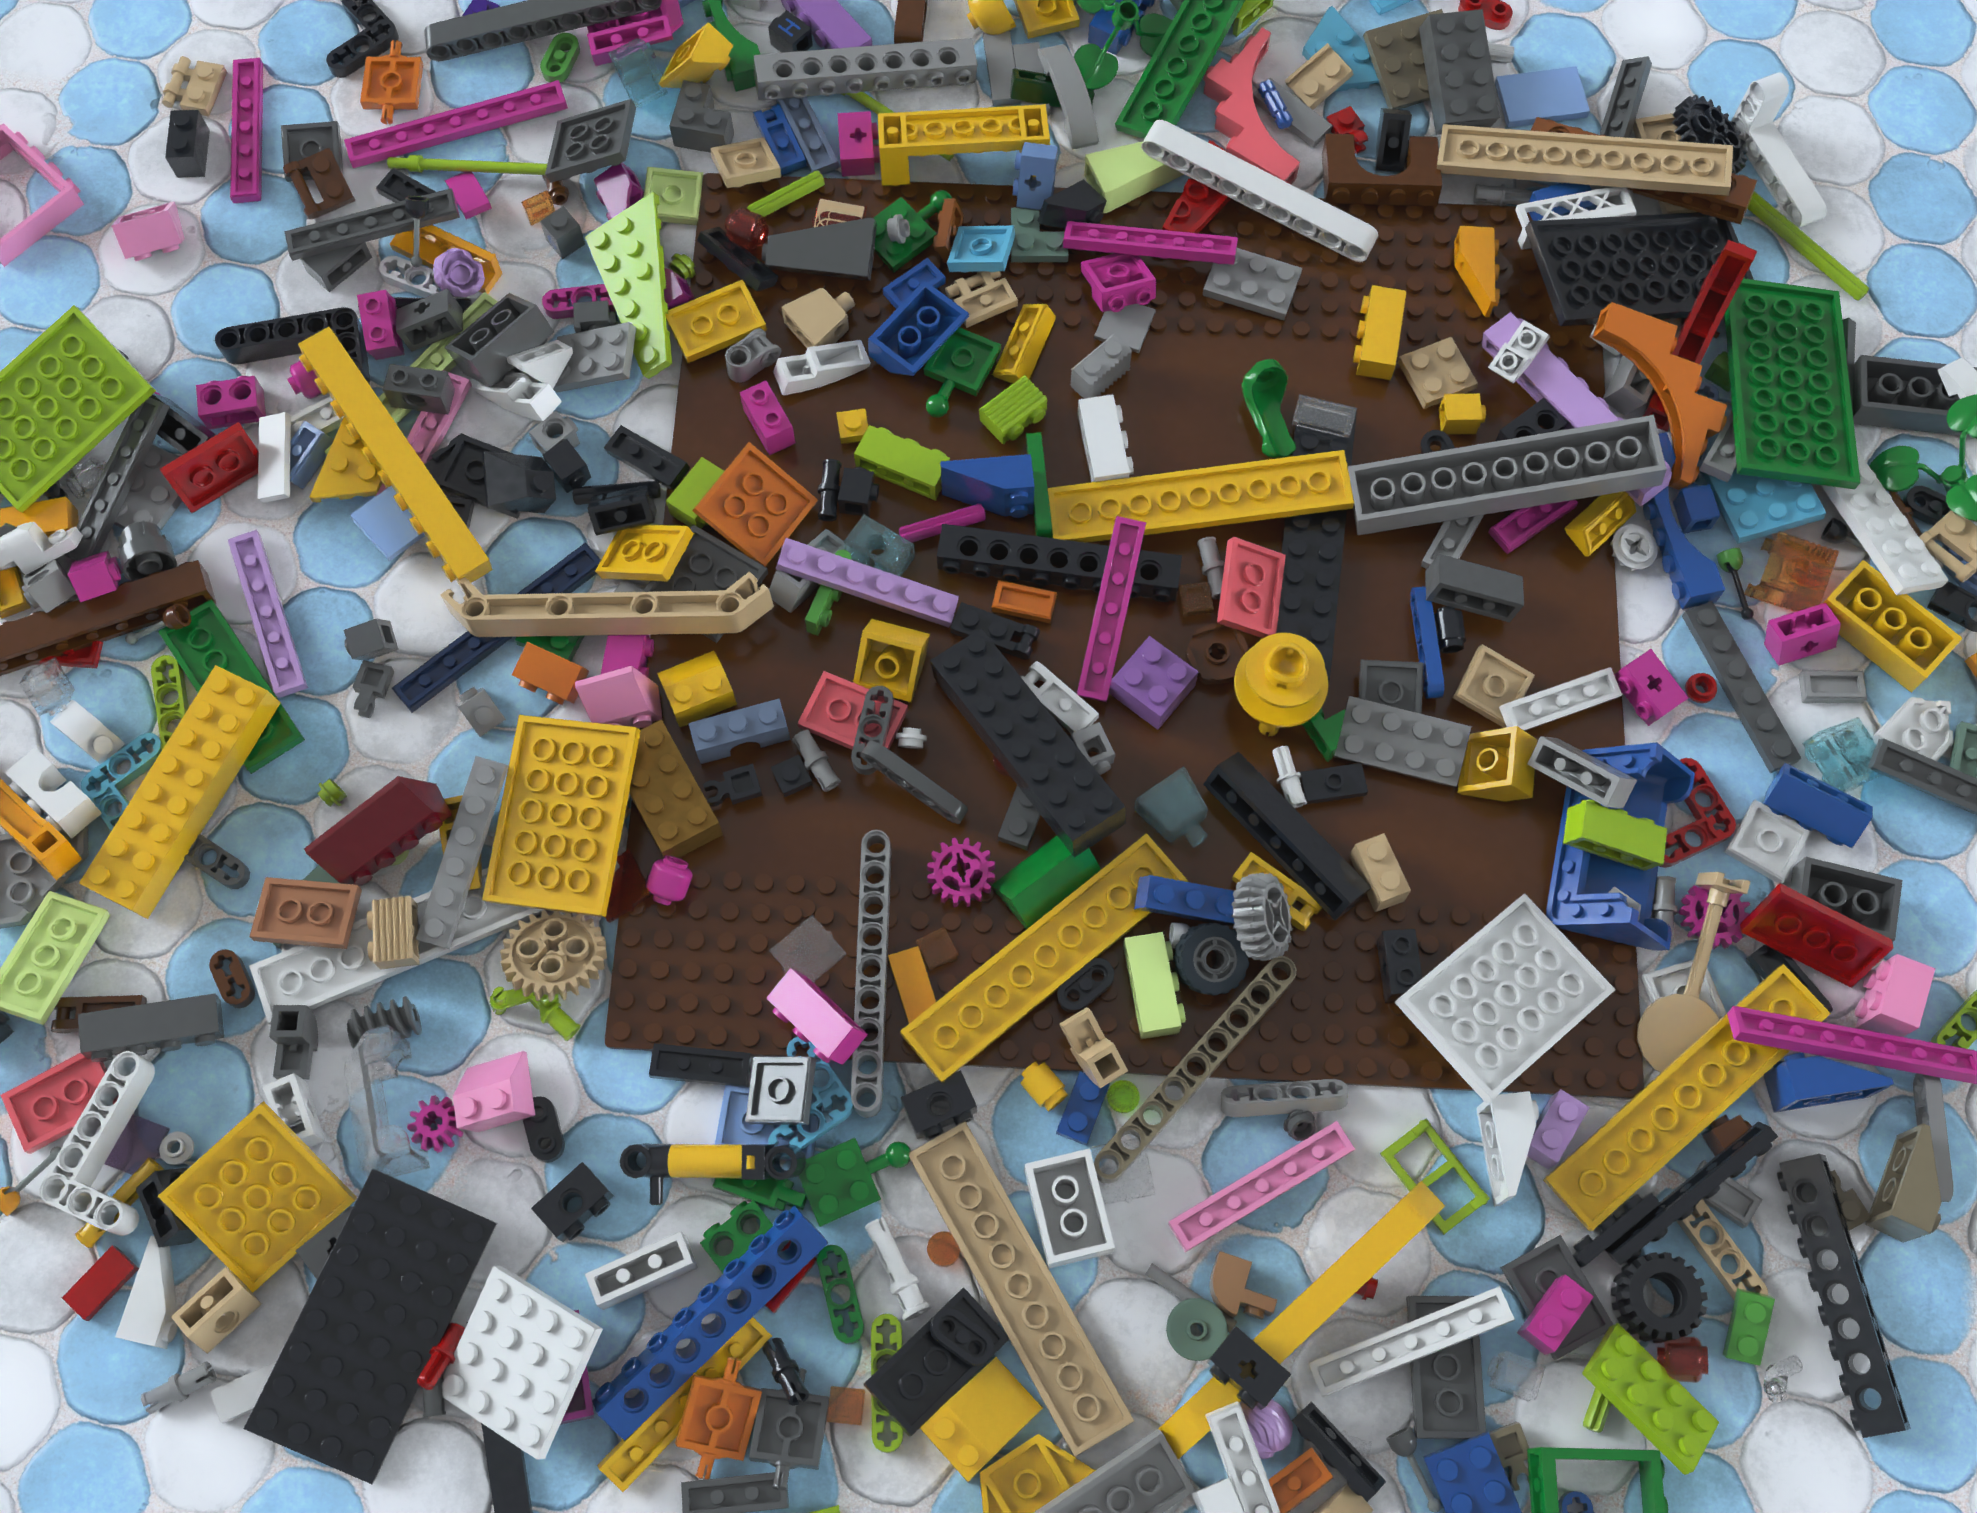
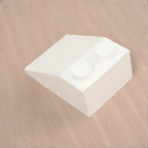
[1476,1091,1539,1207]

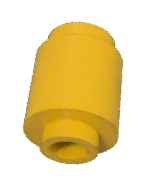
[1020,1062,1068,1112]

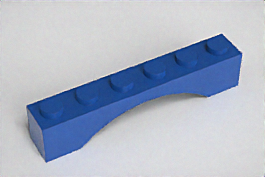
[1643,432,1725,609]

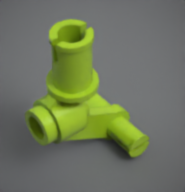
[490,987,581,1041]

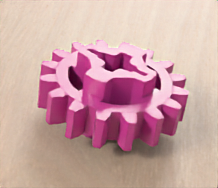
[927,838,995,907]
[1678,885,1750,949]

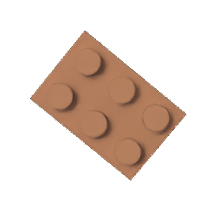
[249,877,362,949]

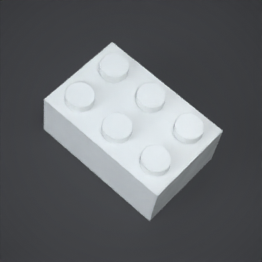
[1024,1148,1115,1269]

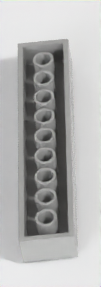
[1348,415,1667,535]

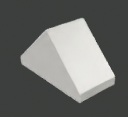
[507,340,573,389]

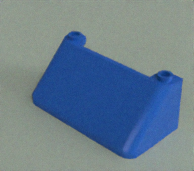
[1546,742,1695,951]

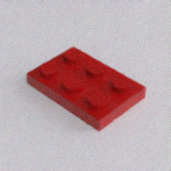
[160,422,259,513]

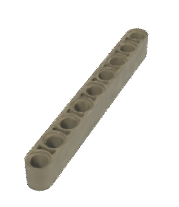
[1094,956,1297,1184]

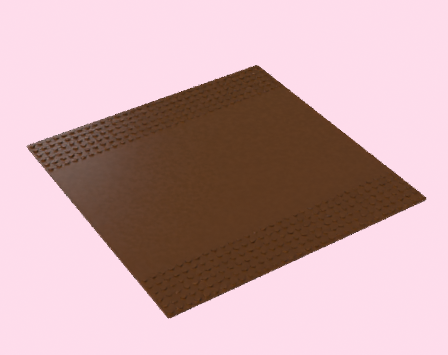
[605,173,1644,1099]

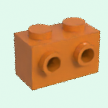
[512,642,589,705]

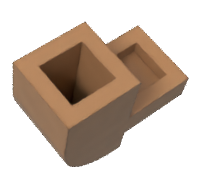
[1209,1251,1277,1319]

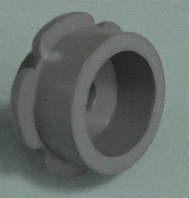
[1284,1110,1316,1141]

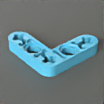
[81,733,162,831]
[768,1037,854,1159]

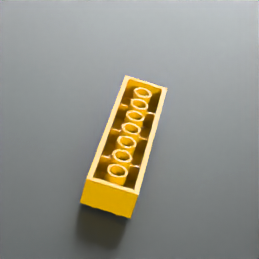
[79,665,281,919]

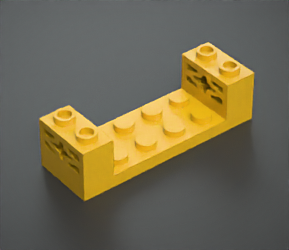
[878,104,1050,186]

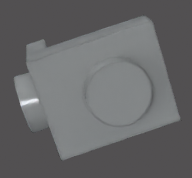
[456,687,506,737]

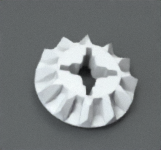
[1610,524,1658,571]

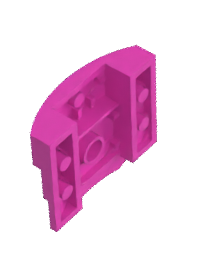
[587,0,684,66]

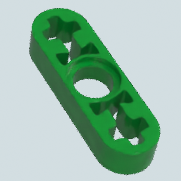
[817,1245,865,1344]

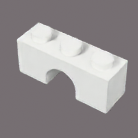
[5,748,102,839]

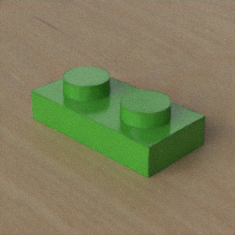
[1723,1288,1775,1366]

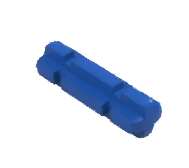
[1258,79,1293,130]

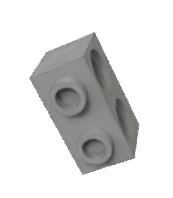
[21,559,76,613]

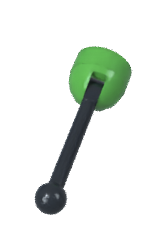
[1716,548,1754,620]

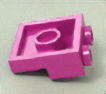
[1081,253,1156,312]

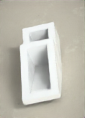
[773,340,871,395]
[475,372,562,421]

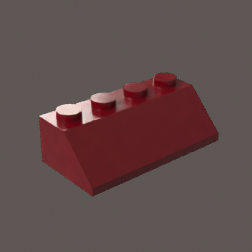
[304,776,452,886]

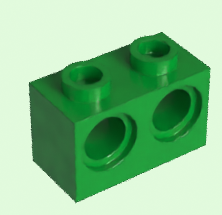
[700,1200,773,1273]

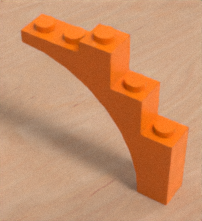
[1592,302,1727,490]

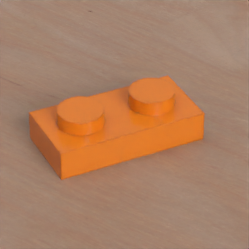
[1269,1447,1334,1513]

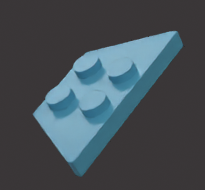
[1302,6,1379,92]

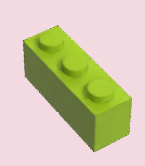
[854,425,950,501]
[1563,799,1667,871]

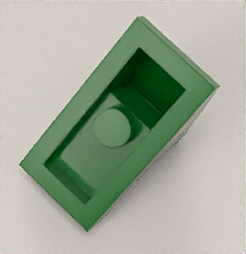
[1301,709,1346,762]

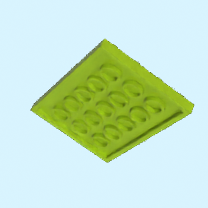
[0,305,156,513]

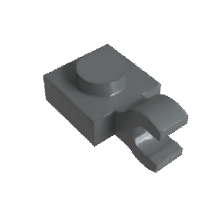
[353,660,395,718]

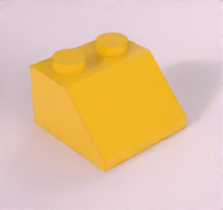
[658,22,733,88]
[853,619,930,702]
[657,651,737,727]
[1458,726,1537,801]

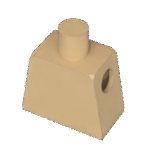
[782,288,855,348]

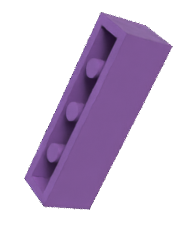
[781,0,872,49]

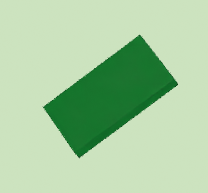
[991,836,1101,930]

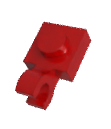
[1326,106,1368,154]

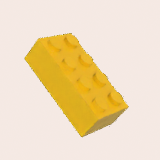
[1823,560,1963,692]

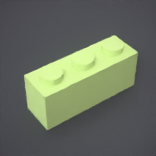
[1123,932,1186,1039]

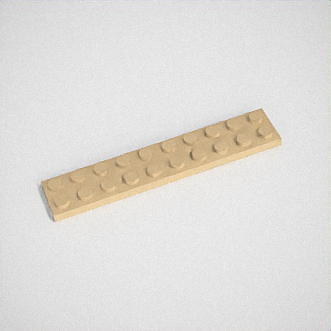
[1437,124,1733,196]
[909,1121,1134,1457]

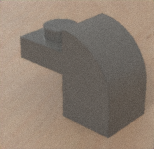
[269,1005,318,1079]

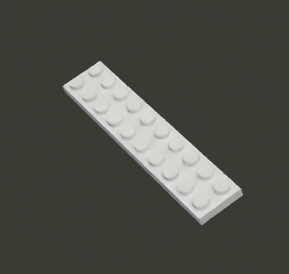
[249,868,551,1025]

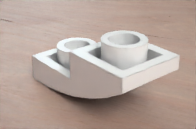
[1488,320,1550,384]
[1938,357,1977,399]

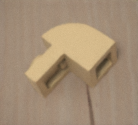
[1059,1007,1128,1088]

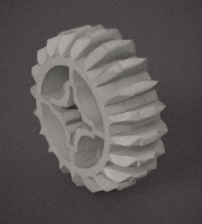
[1231,873,1293,961]

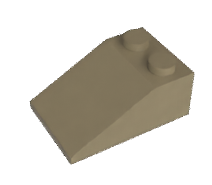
[1865,1123,1941,1243]

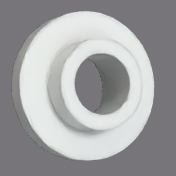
[896,728,927,749]
[159,1131,194,1165]

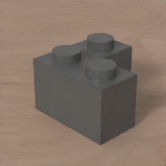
[669,80,734,153]

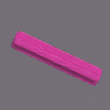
[899,504,986,544]

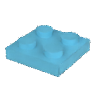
[947,225,1016,273]

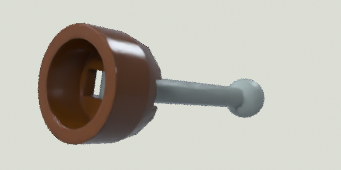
[125,603,191,645]

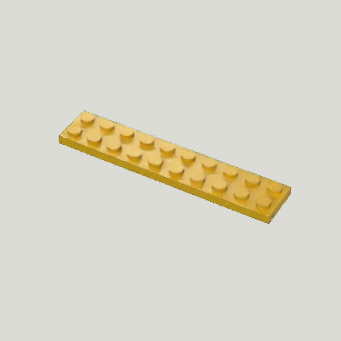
[1048,450,1354,543]
[900,833,1188,1083]
[1543,964,1831,1231]

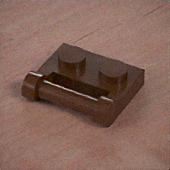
[283,148,356,219]

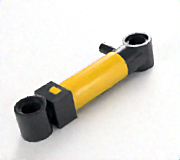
[620,1143,806,1205]

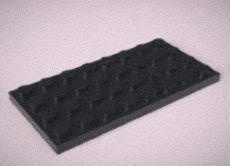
[1525,212,1754,326]
[243,1168,497,1484]

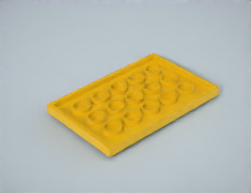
[482,715,641,917]

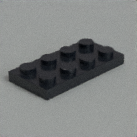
[863,1287,1009,1437]

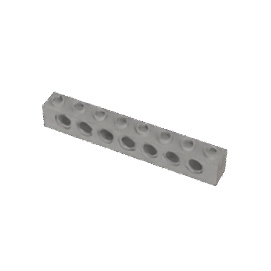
[754,38,978,100]

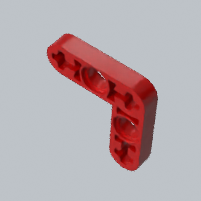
[1659,758,1736,868]

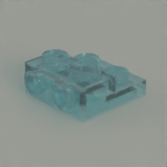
[1802,717,1883,793]

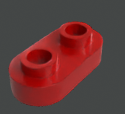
[1458,0,1513,30]

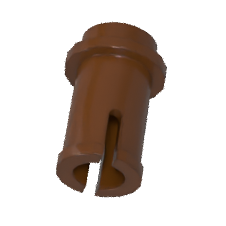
[542,175,569,205]

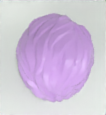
[433,248,485,298]
[1240,1400,1293,1459]

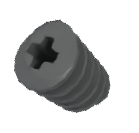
[347,996,422,1051]

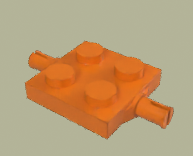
[360,40,423,125]
[675,1357,762,1479]

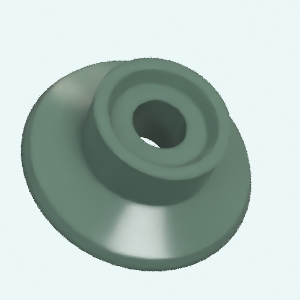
[1166,1298,1228,1361]

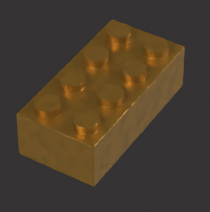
[629,719,723,858]

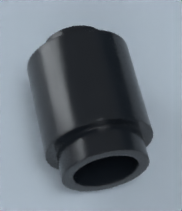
[1434,606,1466,654]

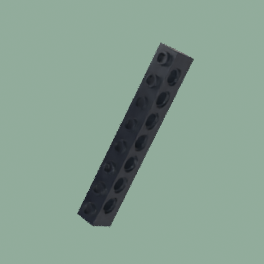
[937,524,1182,602]
[1777,1153,1911,1438]

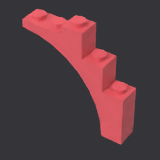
[1203,27,1300,185]

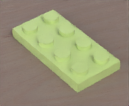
[0,891,110,1025]

